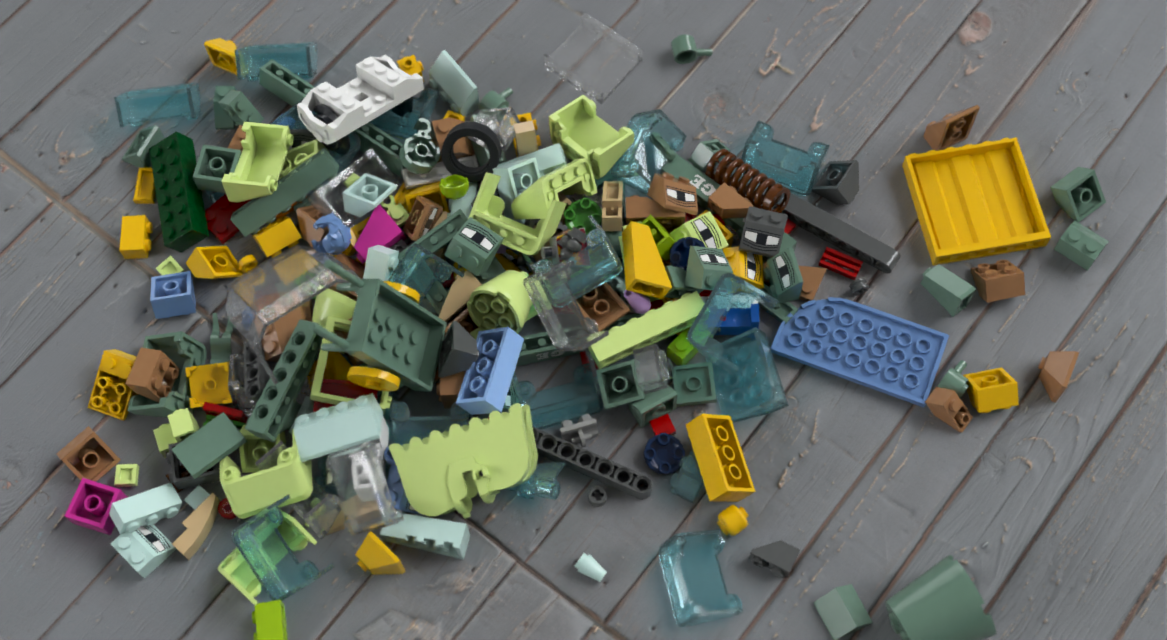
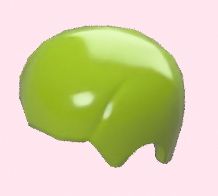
[439,174,469,200]

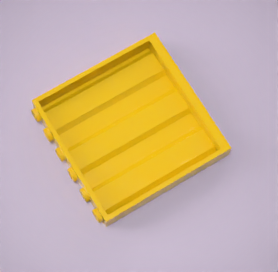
[902,137,1051,266]

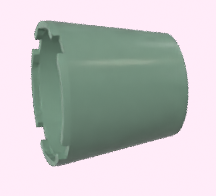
[885,555,996,640]

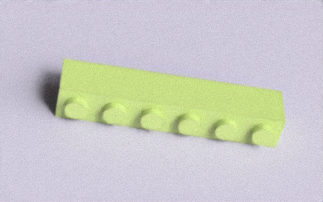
[588,291,709,370]

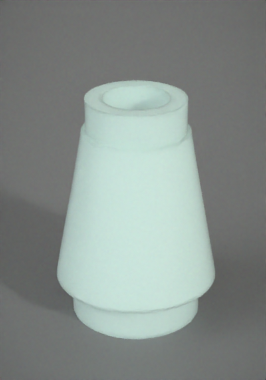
[574,553,607,582]

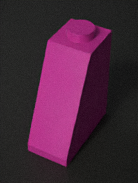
[354,204,406,264]

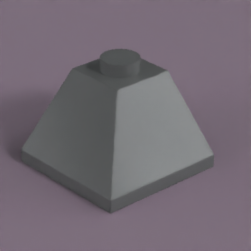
[811,160,859,204]
[438,320,479,378]

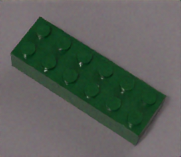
[149,132,209,253]

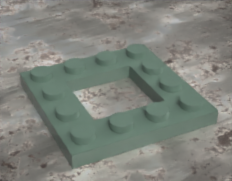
[398,209,506,314]

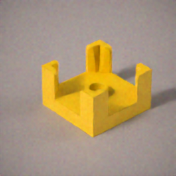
[185,362,235,408]

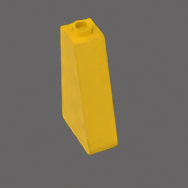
[622,221,672,299]

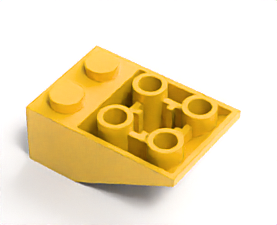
[87,349,138,421]

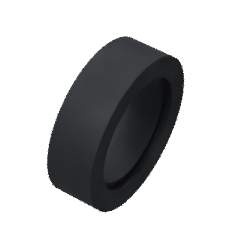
[441,122,501,182]

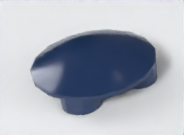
[669,237,706,271]
[644,433,685,475]

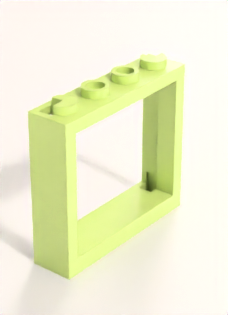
[310,316,392,414]

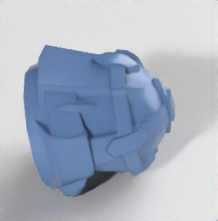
[311,213,352,255]

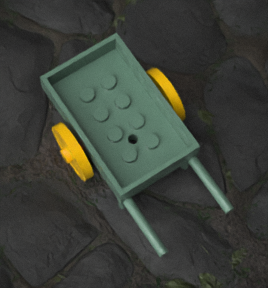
[308,259,447,392]

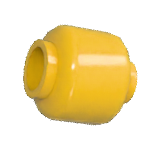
[716,505,749,536]

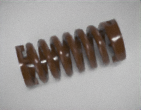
[705,149,791,213]

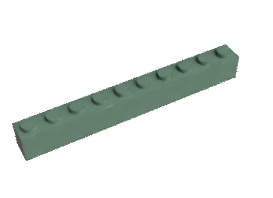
[259,59,406,178]

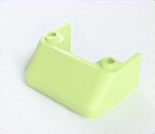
[468,172,567,255]
[220,429,313,519]
[218,509,317,605]

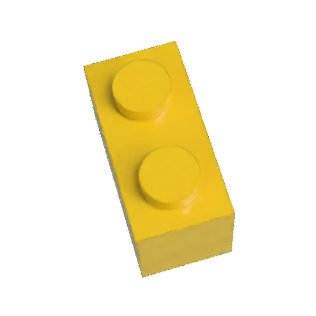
[119,215,153,259]

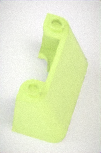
[549,95,634,180]
[221,122,294,203]
[511,158,598,220]

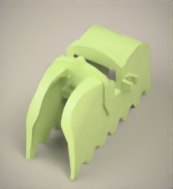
[389,403,538,519]

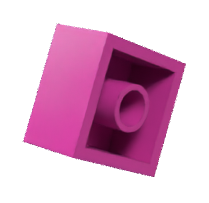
[64,478,128,535]

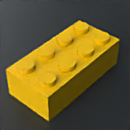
[685,414,756,502]

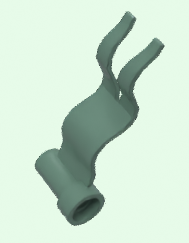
[210,313,234,383]

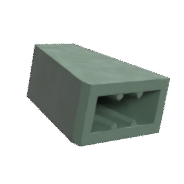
[921,264,976,317]

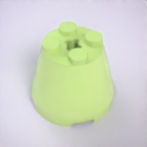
[467,270,537,334]
[311,286,356,354]

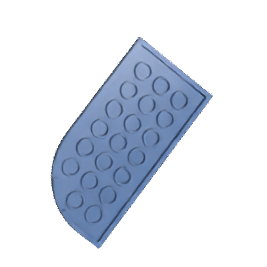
[770,297,949,407]

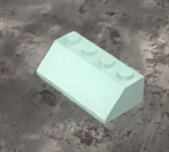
[293,393,383,462]

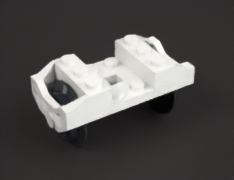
[297,55,424,155]

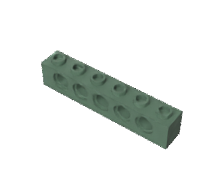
[245,319,323,442]

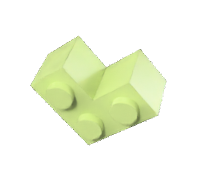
[153,408,200,458]

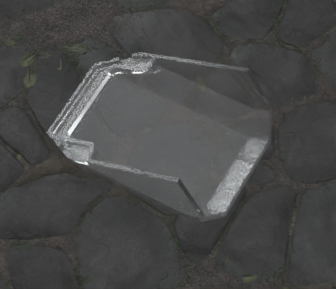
[226,244,360,384]

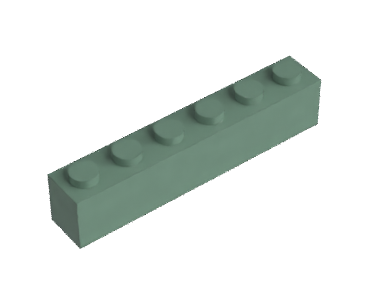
[230,147,339,237]

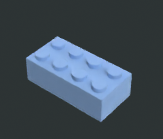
[456,327,524,415]

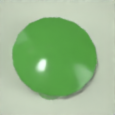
[564,198,602,236]

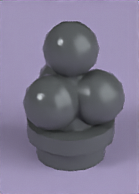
[560,226,587,260]

